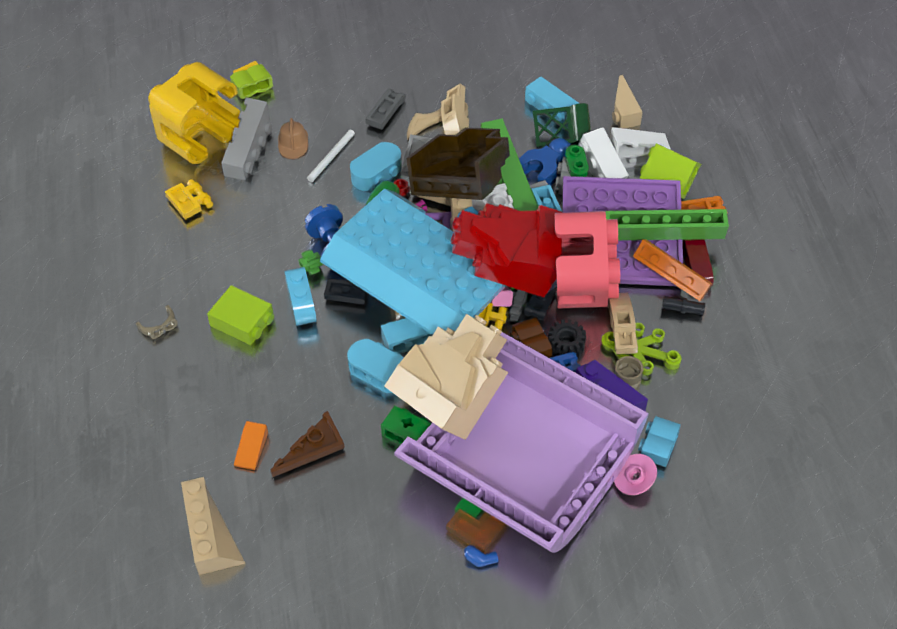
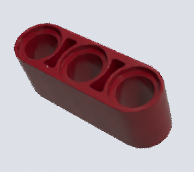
[682,239,714,287]

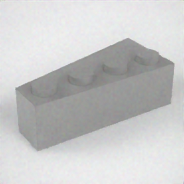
[221,98,272,180]

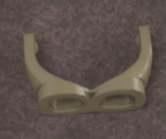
[136,305,177,339]

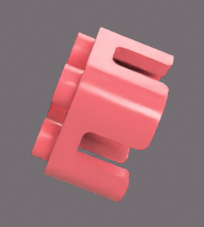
[555,211,620,309]

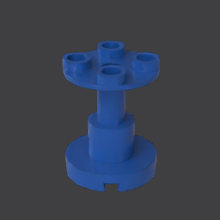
[304,204,343,255]

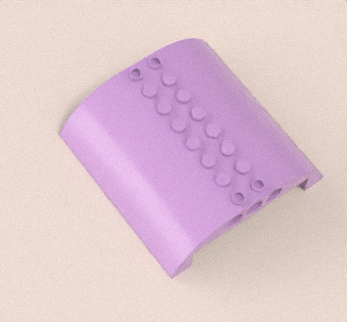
[394,332,649,553]

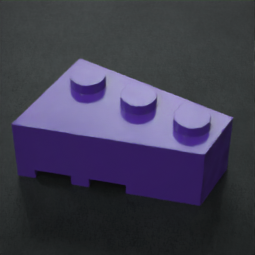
[576,360,648,412]

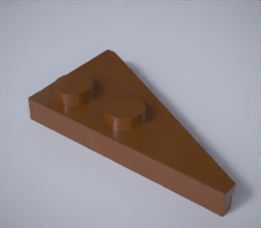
[270,411,345,477]

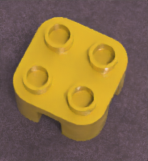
[148,62,240,164]

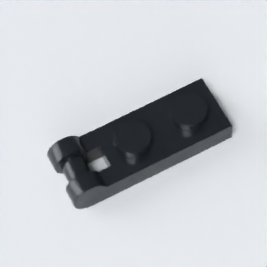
[524,287,557,321]

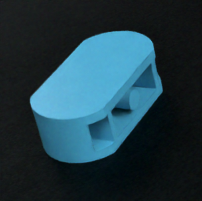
[350,142,402,191]
[284,267,317,326]
[347,339,404,393]

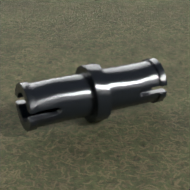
[662,296,705,316]

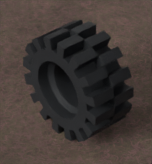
[548,319,586,356]

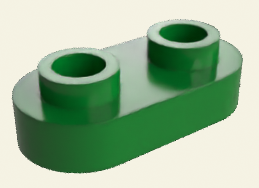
[565,145,589,177]

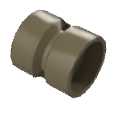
[614,356,643,391]

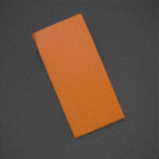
[234,421,268,470]

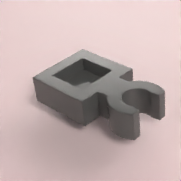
[510,290,527,322]

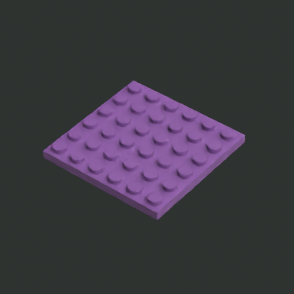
[562,176,683,286]

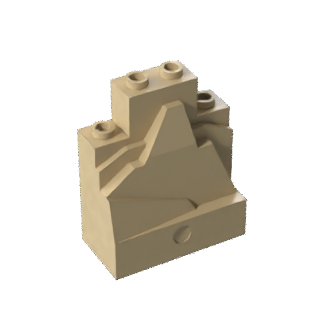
[384,314,508,440]

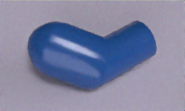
[464,545,499,567]

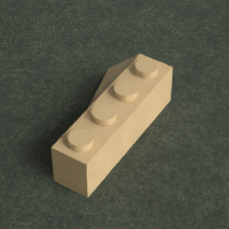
[181,477,245,575]

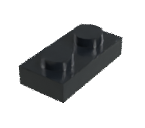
[324,279,367,304]

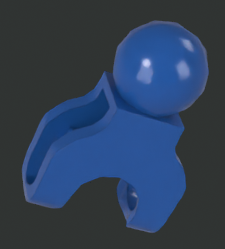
[519,138,570,186]

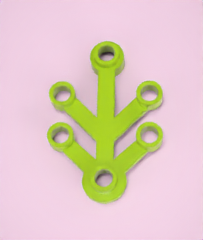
[601,323,682,375]

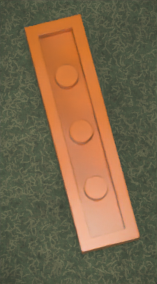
[633,239,712,301]

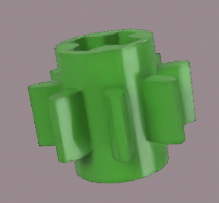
[298,250,323,275]

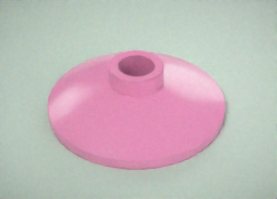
[614,454,657,495]

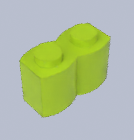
[230,64,273,99]

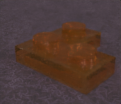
[446,509,506,553]

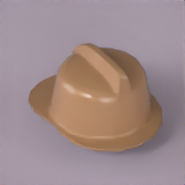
[278,118,308,159]

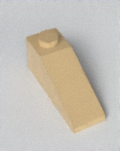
[612,75,642,129]

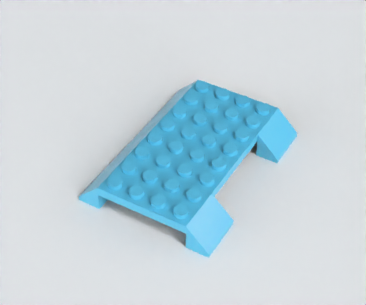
[320,189,506,335]

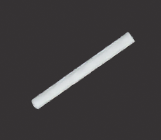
[307,129,355,182]

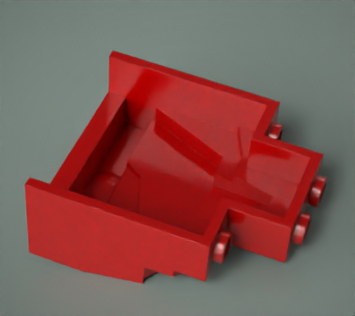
[450,203,562,297]

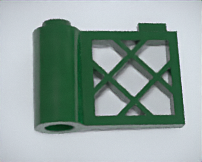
[533,103,591,149]

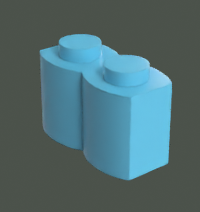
[638,416,681,467]

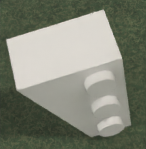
[578,127,629,179]
[610,127,671,168]

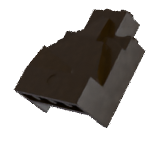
[406,127,510,200]

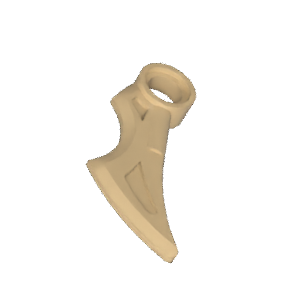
[407,102,468,140]

